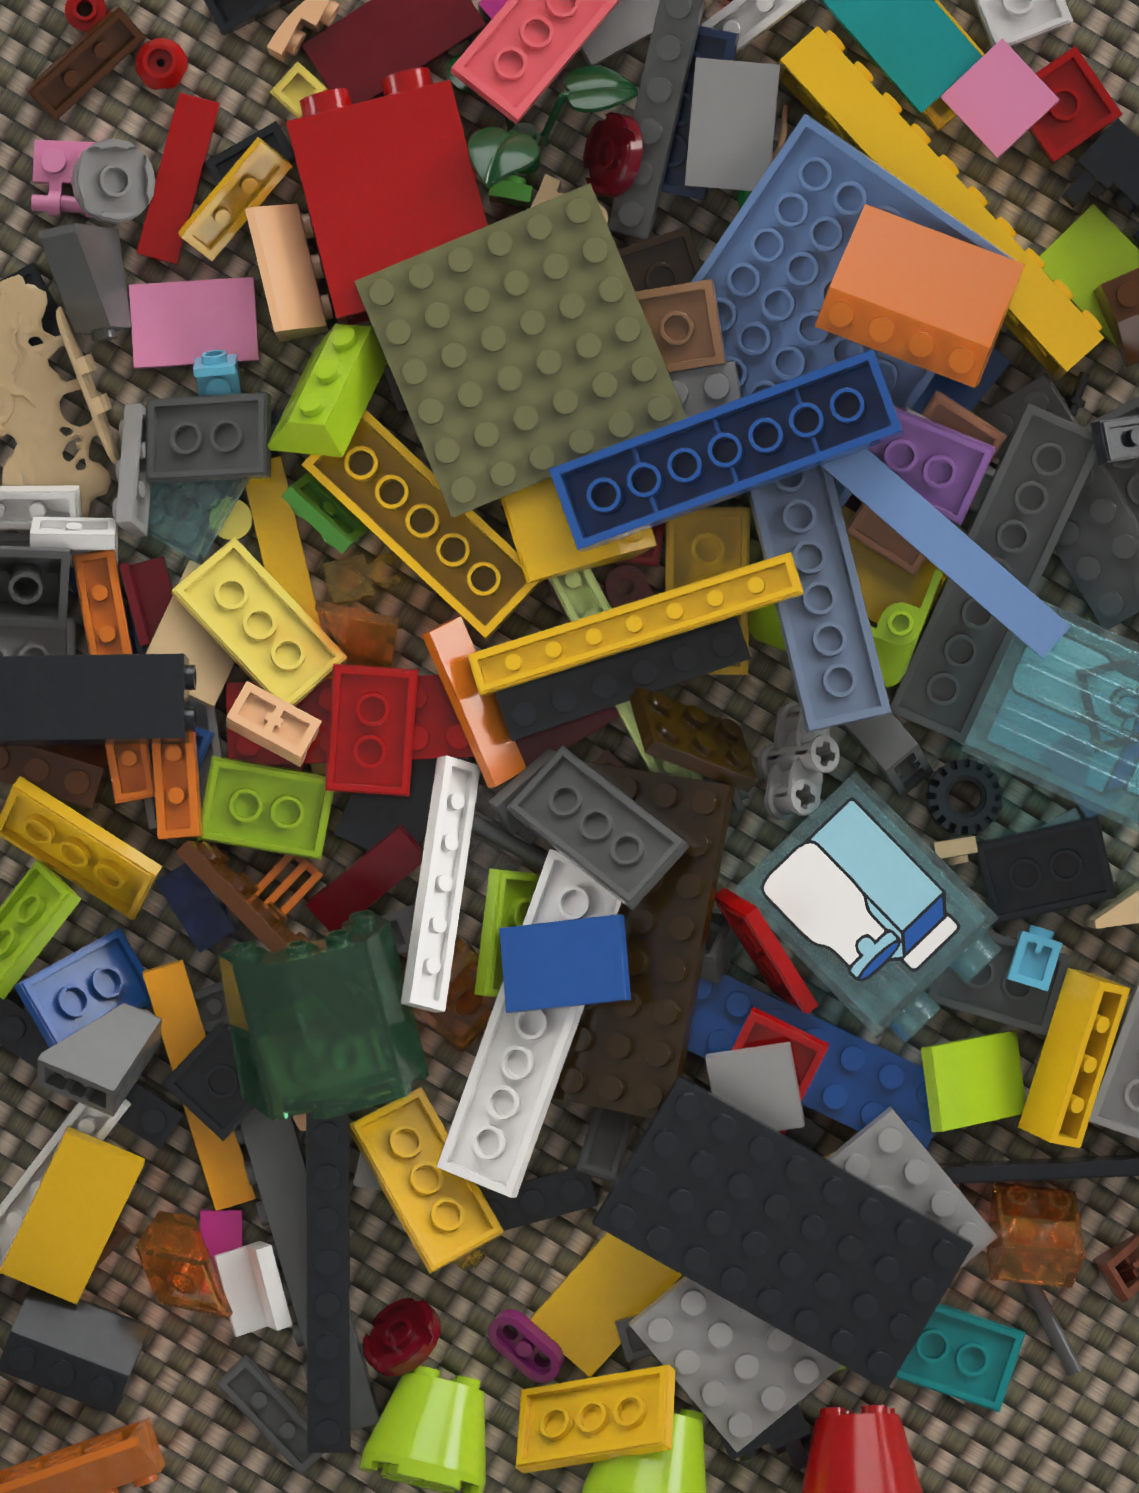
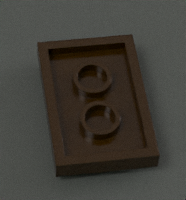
[629,686,758,792]

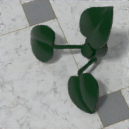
[447,52,638,189]

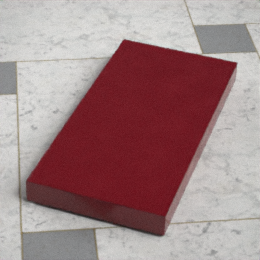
[301,0,487,104]

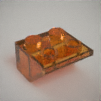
[986,1183,1085,1288]

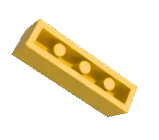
[1018,968,1131,1148]

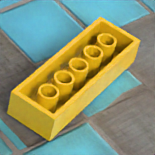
[301,409,543,640]

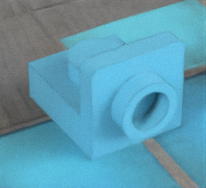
[193,350,242,396]
[1006,925,1063,991]

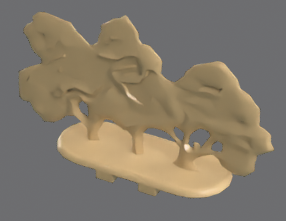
[0,274,120,518]

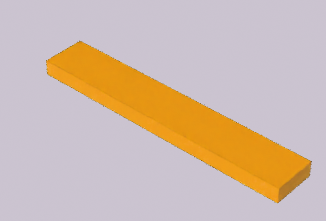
[142,959,256,1211]

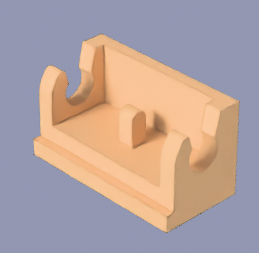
[226,681,322,767]

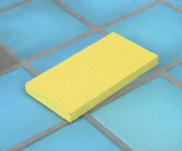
[172,537,348,706]

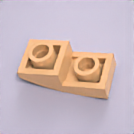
[267,0,340,62]

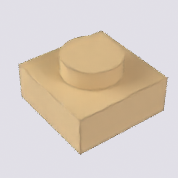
[930,836,978,866]

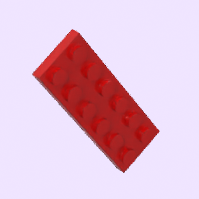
[226,674,475,766]

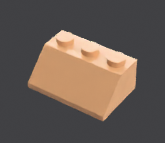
[245,204,334,342]

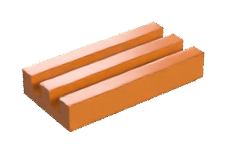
[255,854,324,915]

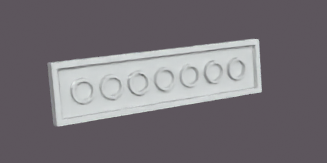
[437,849,621,1198]

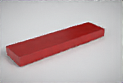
[136,92,221,266]

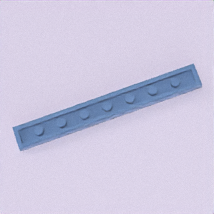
[820,448,1071,659]

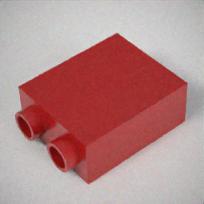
[286,67,488,325]

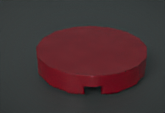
[583,112,643,198]
[363,1298,441,1377]

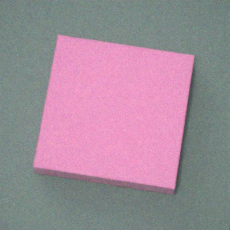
[941,38,1060,159]

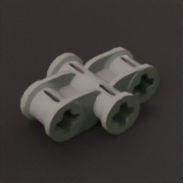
[757,702,840,820]

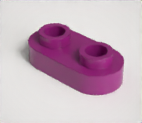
[488,1309,564,1383]

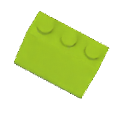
[267,324,388,457]

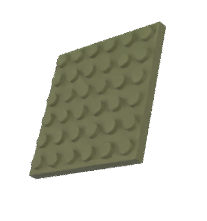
[354,183,687,518]

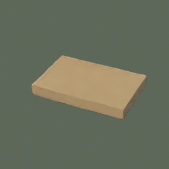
[146,560,235,709]

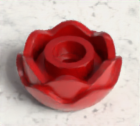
[135,38,188,90]

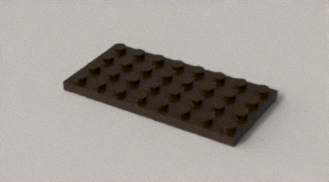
[552,760,735,1118]

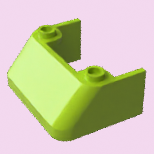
[748,569,943,688]

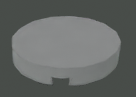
[71,138,156,224]

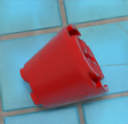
[801,1405,923,1493]

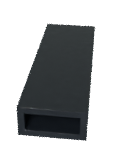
[0,653,197,746]

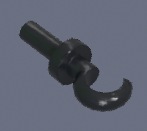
[1064,371,1090,416]

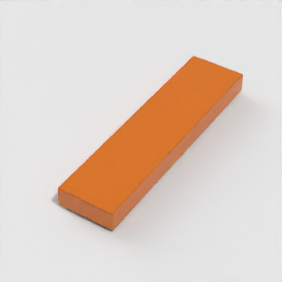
[422,616,527,788]

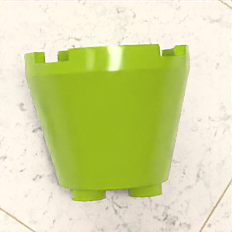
[358,1366,486,1493]
[581,1409,707,1493]

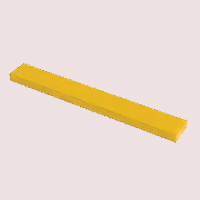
[244,456,333,775]
[468,552,805,696]

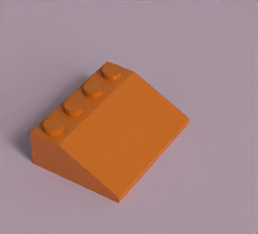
[814,204,1025,388]
[0,1417,166,1493]

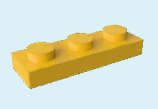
[178,137,293,261]

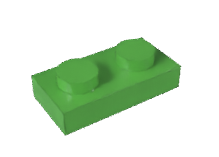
[281,472,369,554]

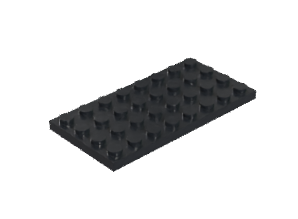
[592,1074,973,1390]

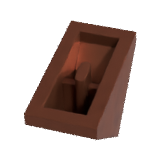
[1093,1232,1139,1302]

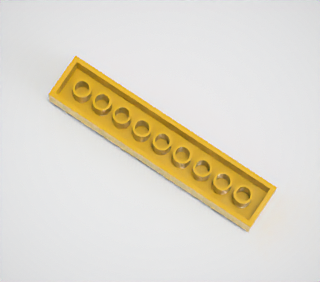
[779,26,1104,381]

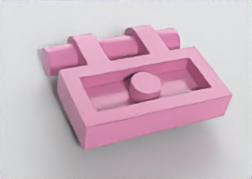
[31,140,96,218]

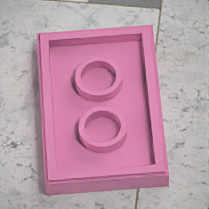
[129,277,260,369]

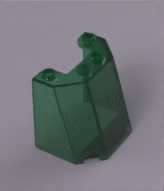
[217,910,429,1120]

